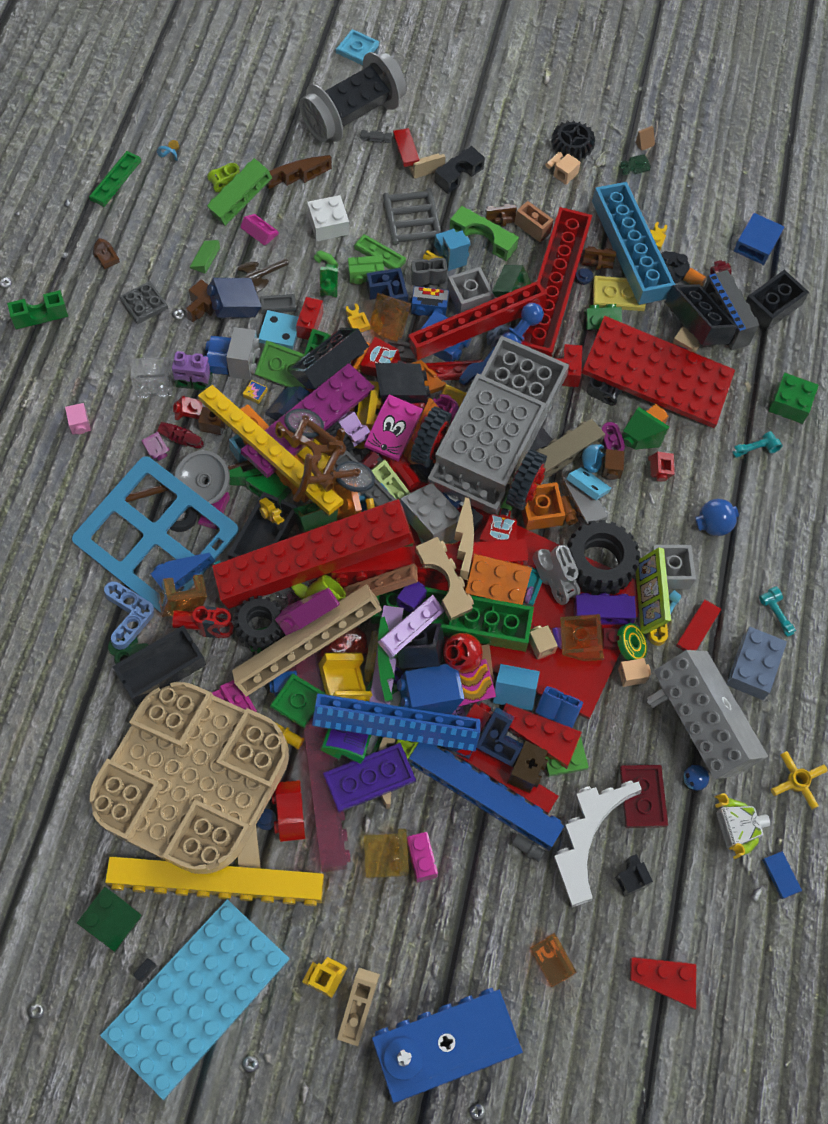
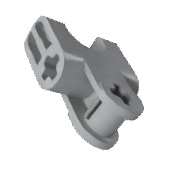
[533,545,580,605]

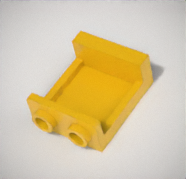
[319,653,372,701]

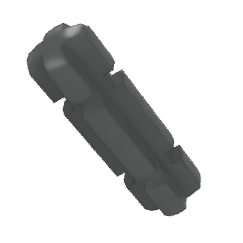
[360,130,392,143]

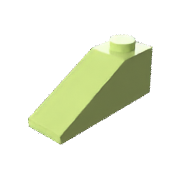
[371,460,410,500]

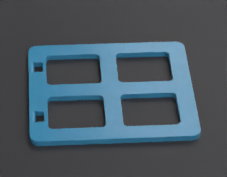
[72,456,239,614]

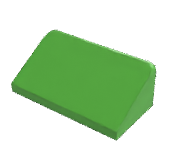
[190,240,220,274]

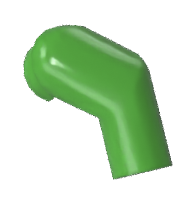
[314,250,339,268]

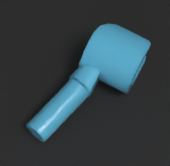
[669,590,681,614]

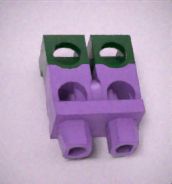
[172,351,213,390]

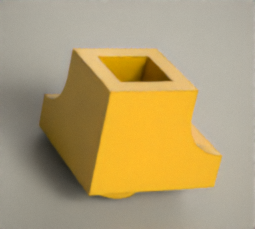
[302,957,347,999]

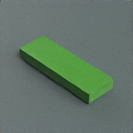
[354,234,406,269]

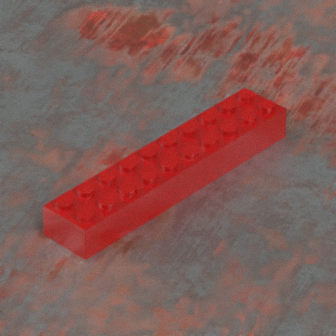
[521,207,593,357]
[212,499,415,609]
[331,539,528,589]

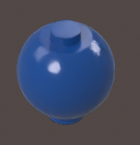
[695,499,739,536]

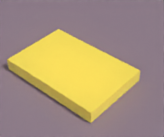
[593,276,646,311]

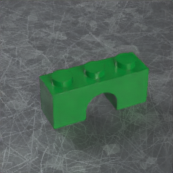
[7,290,69,329]

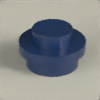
[576,268,593,285]
[257,809,277,830]

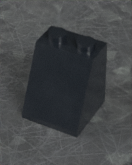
[375,363,431,405]

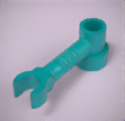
[733,431,783,458]
[759,586,796,637]

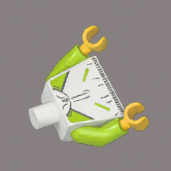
[714,793,770,859]

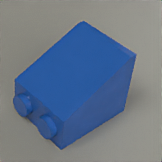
[397,663,465,715]

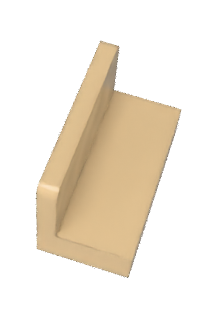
[408,153,446,179]

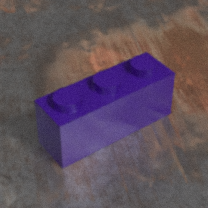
[573,593,636,625]

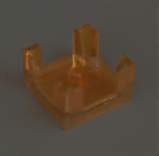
[158,574,207,617]

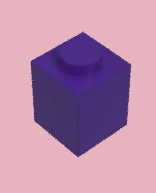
[397,582,427,613]

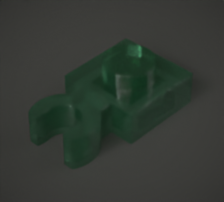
[619,154,651,175]

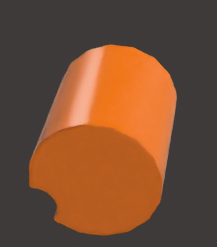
[683,268,707,286]

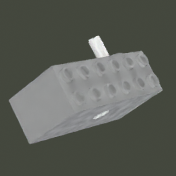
[647,650,768,780]

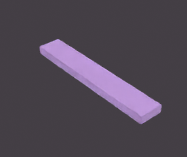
[370,605,403,705]

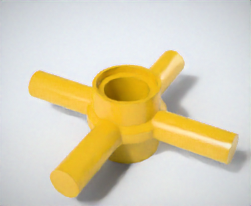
[771,751,828,810]

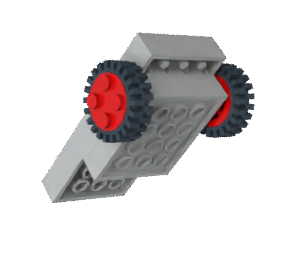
[410,336,569,515]

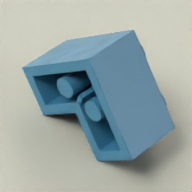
[434,229,470,271]

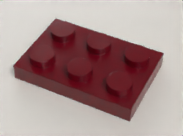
[620,765,668,828]

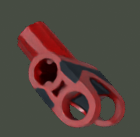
[172,606,234,638]

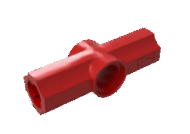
[380,454,421,491]

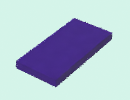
[323,743,416,813]

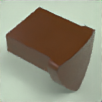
[93,238,120,270]

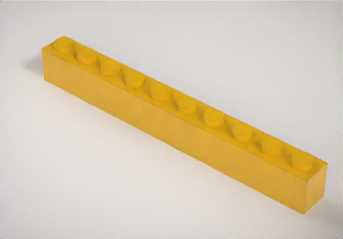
[105,857,324,906]

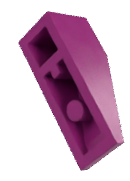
[275,588,340,635]

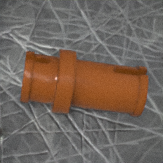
[561,496,578,526]

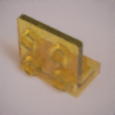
[364,829,409,878]

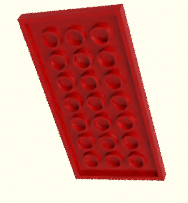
[581,316,735,428]

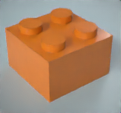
[521,482,565,530]

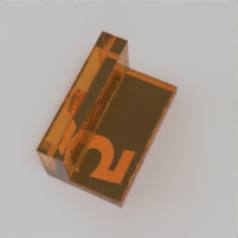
[530,932,577,988]

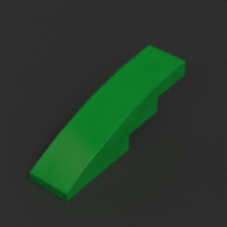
[378,616,397,703]

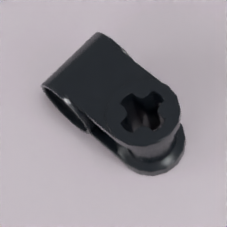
[587,377,623,406]

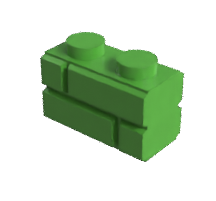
[348,255,384,284]

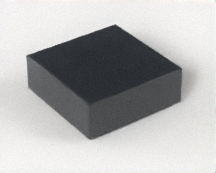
[133,958,157,983]

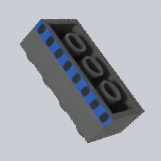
[704,270,759,351]

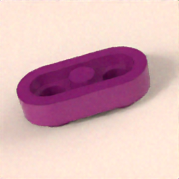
[601,422,625,451]

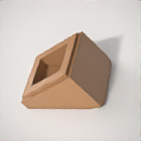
[635,126,655,151]

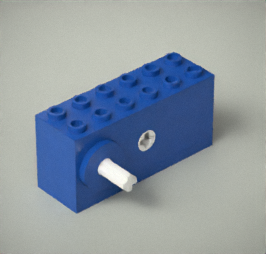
[372,987,523,1104]

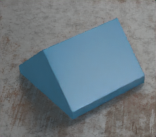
[493,664,540,711]

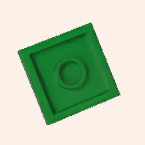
[270,673,326,729]

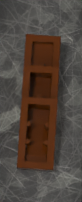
[266,155,332,189]

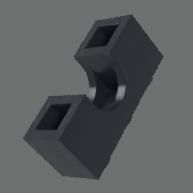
[434,146,485,194]

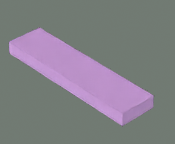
[378,595,445,658]

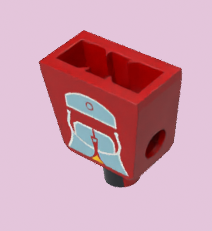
[360,337,406,377]
[479,508,517,542]

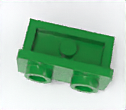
[584,304,622,330]

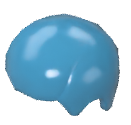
[582,444,604,473]

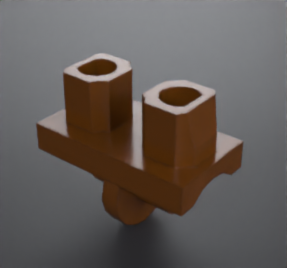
[486,203,517,227]
[583,246,616,270]

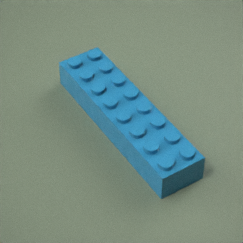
[592,182,675,305]

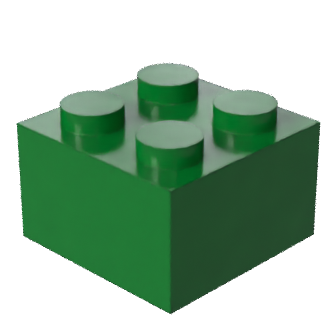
[768,372,819,424]

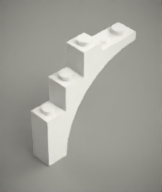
[554,781,642,908]

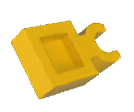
[650,222,667,251]
[346,303,370,332]
[259,497,284,525]

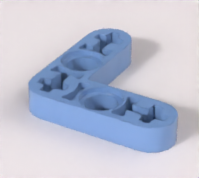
[104,582,154,650]

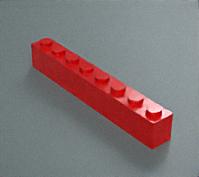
[409,281,546,361]

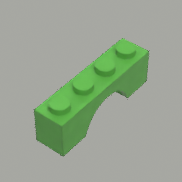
[449,206,519,261]

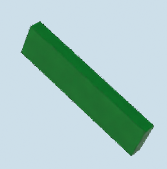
[89,151,141,207]

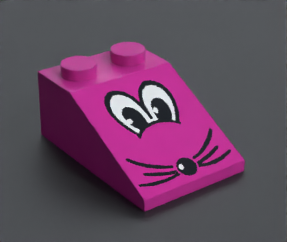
[364,395,423,462]

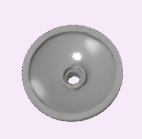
[175,450,230,505]

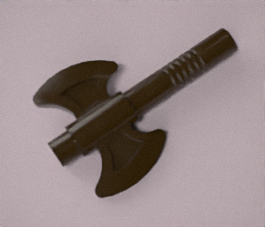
[237,258,289,292]

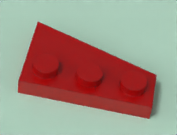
[630,957,696,1010]

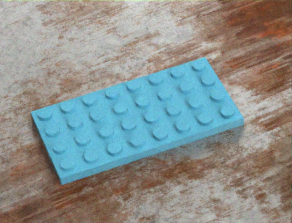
[100,899,290,1100]

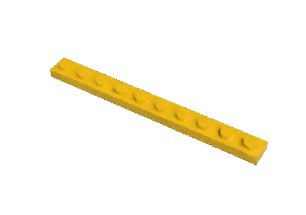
[198,385,343,515]

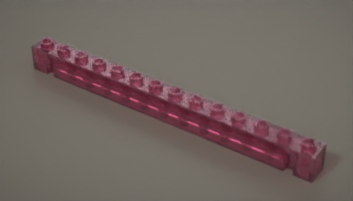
[287,593,351,873]

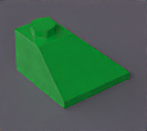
[622,407,669,450]

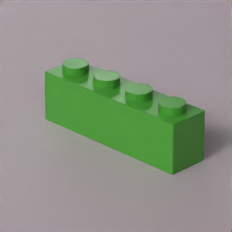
[207,158,272,226]

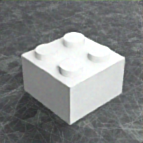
[307,195,349,242]

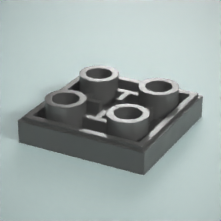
[119,281,168,324]

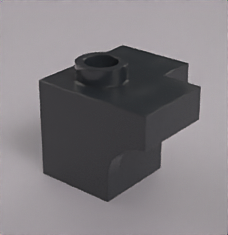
[615,854,653,897]

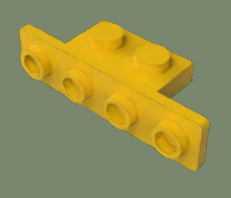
[355,381,382,449]

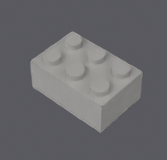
[400,483,461,543]

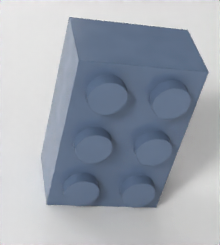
[726,627,787,700]

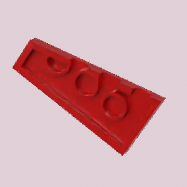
[503,703,582,769]

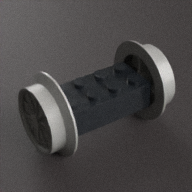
[300,52,406,142]

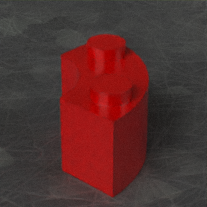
[272,780,305,842]

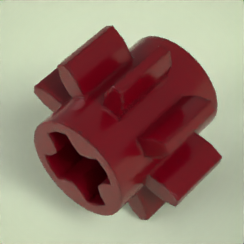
[710,260,731,275]

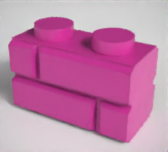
[406,832,438,883]

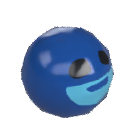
[684,765,710,791]

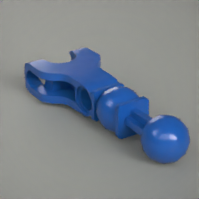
[459,303,544,385]

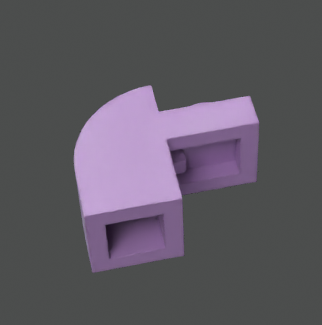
[337,411,370,447]

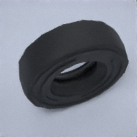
[163,499,197,532]

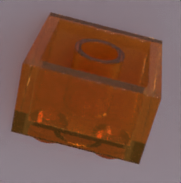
[369,293,411,341]
[560,614,604,661]

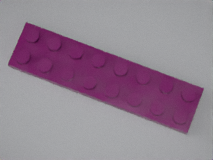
[241,363,375,478]

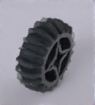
[551,120,596,161]

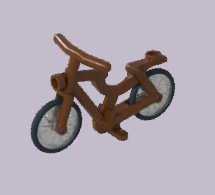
[275,409,375,502]

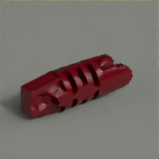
[157,422,204,449]

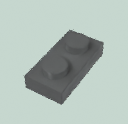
[385,338,417,363]

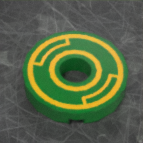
[617,623,647,661]

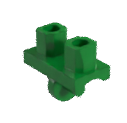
[320,264,338,298]

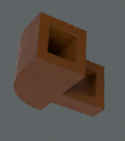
[186,279,215,322]

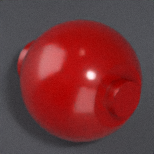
[443,633,483,673]

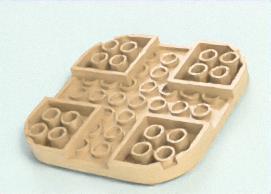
[90,682,289,874]

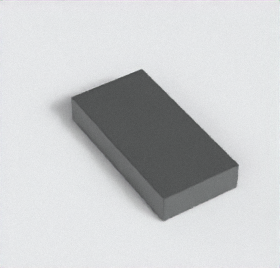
[260,294,296,314]

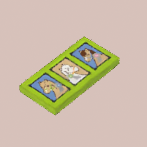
[636,547,671,634]

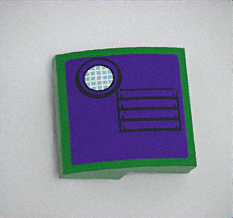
[320,728,371,764]

